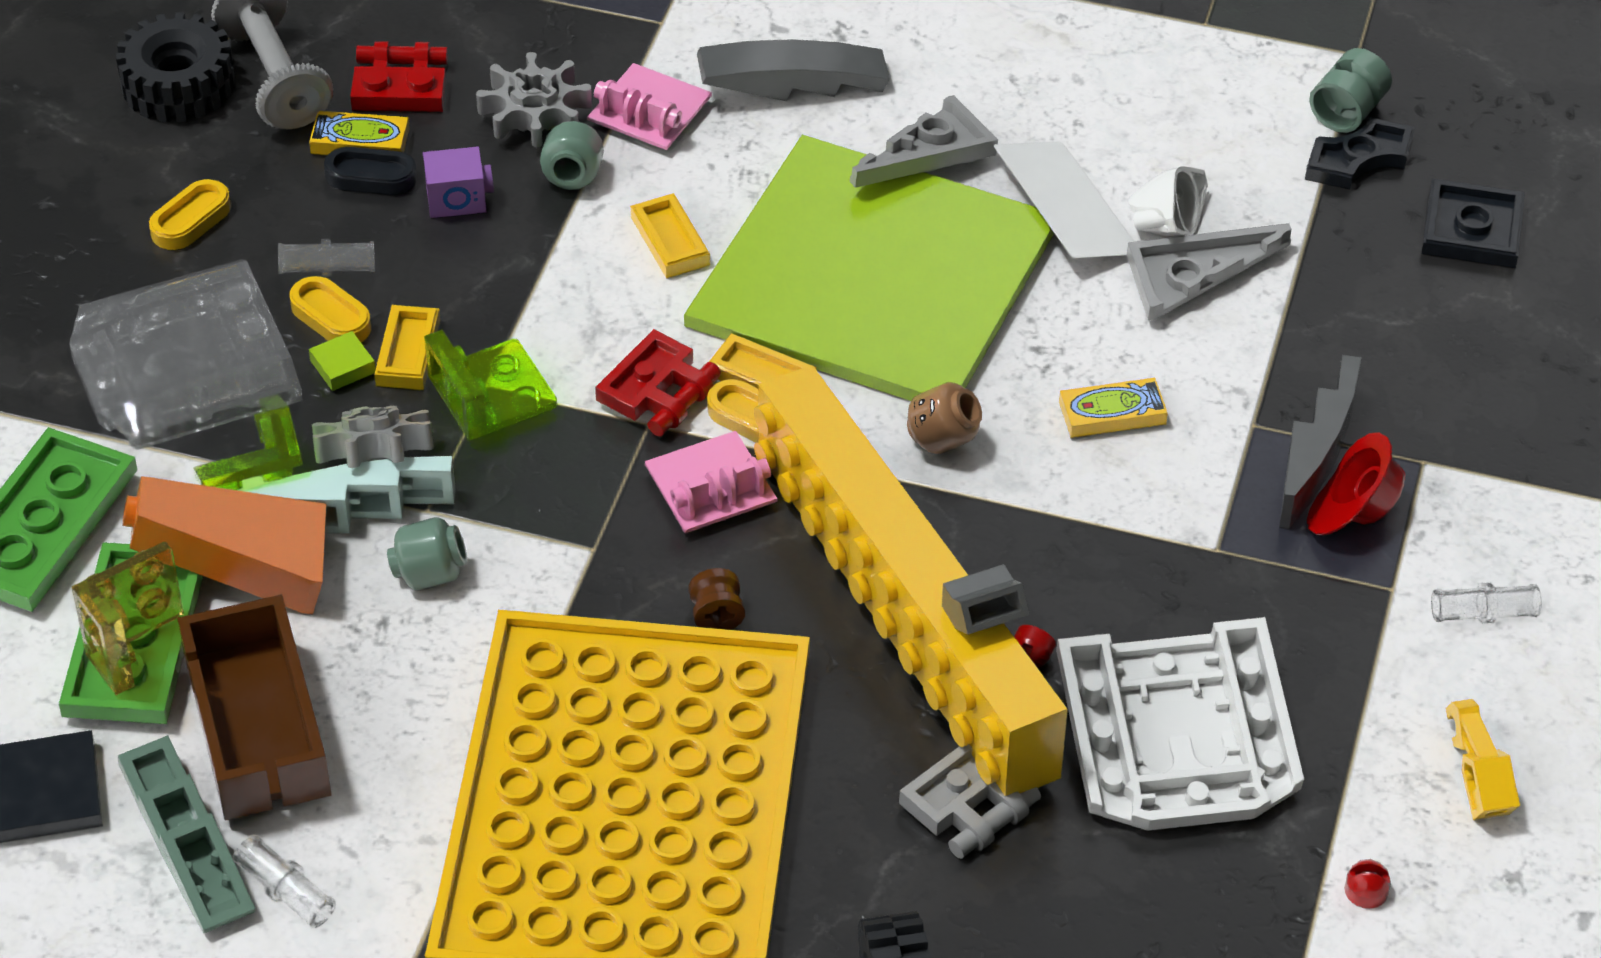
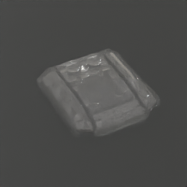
[69,259,303,450]

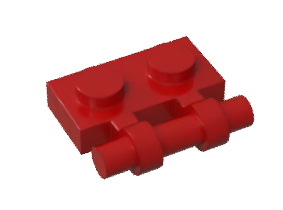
[350,41,448,112]
[595,329,721,436]

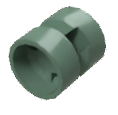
[1309,48,1392,133]

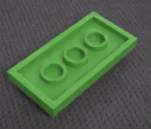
[0,427,138,612]
[59,542,203,724]

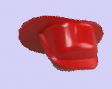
[1307,432,1405,535]

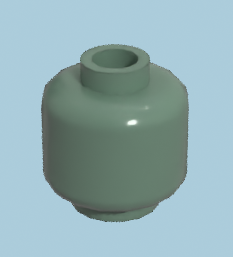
[540,121,604,190]
[387,517,467,590]

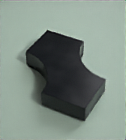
[1305,117,1415,189]

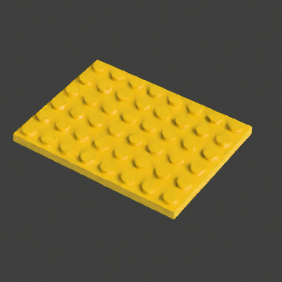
[425,609,810,958]

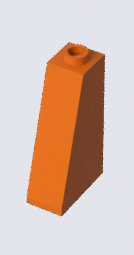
[122,476,326,615]

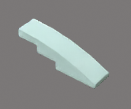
[244,456,456,533]

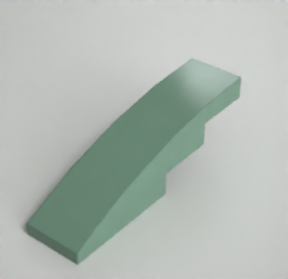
[118,735,256,934]

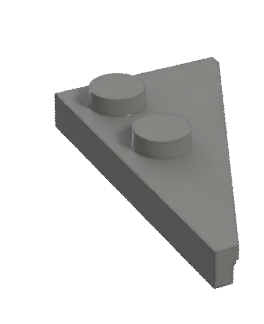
[850,95,998,188]
[1127,223,1292,320]

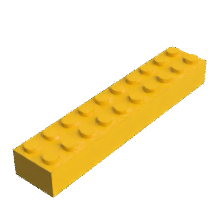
[754,365,1067,796]

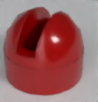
[1014,625,1056,669]
[1344,859,1391,908]

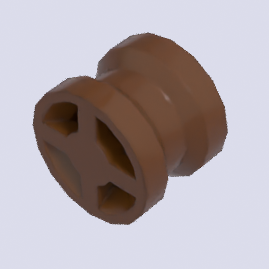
[689,568,745,630]

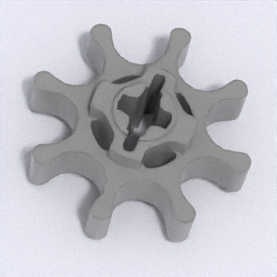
[476,52,592,147]
[312,406,434,468]

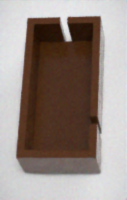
[177,594,332,821]

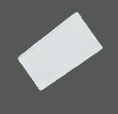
[994,142,1134,258]

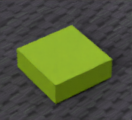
[309,331,376,391]

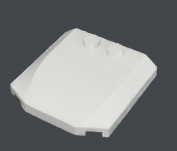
[1056,617,1304,831]

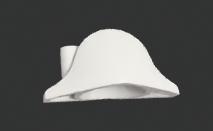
[1128,166,1208,237]

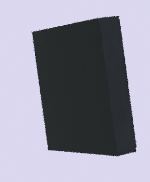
[1421,178,1525,268]
[0,730,103,843]

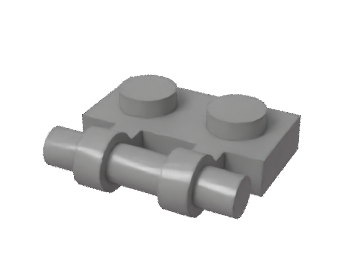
[899,744,1041,859]

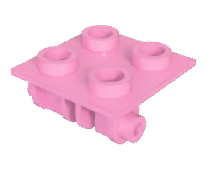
[587,63,712,150]
[645,431,777,533]

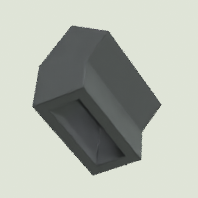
[942,564,1029,634]

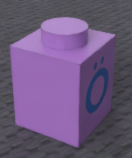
[423,146,494,218]

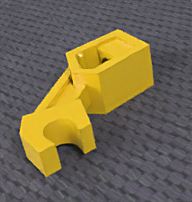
[1445,699,1520,820]

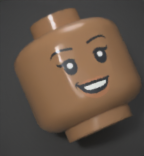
[907,382,982,454]

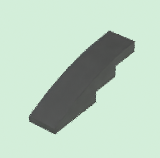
[697,39,889,101]
[1279,355,1362,529]

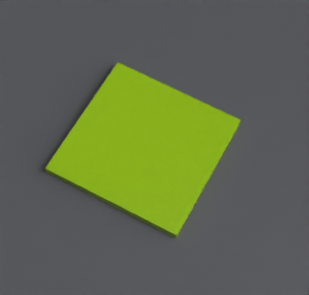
[684,134,1054,401]

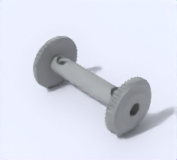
[211,0,334,130]

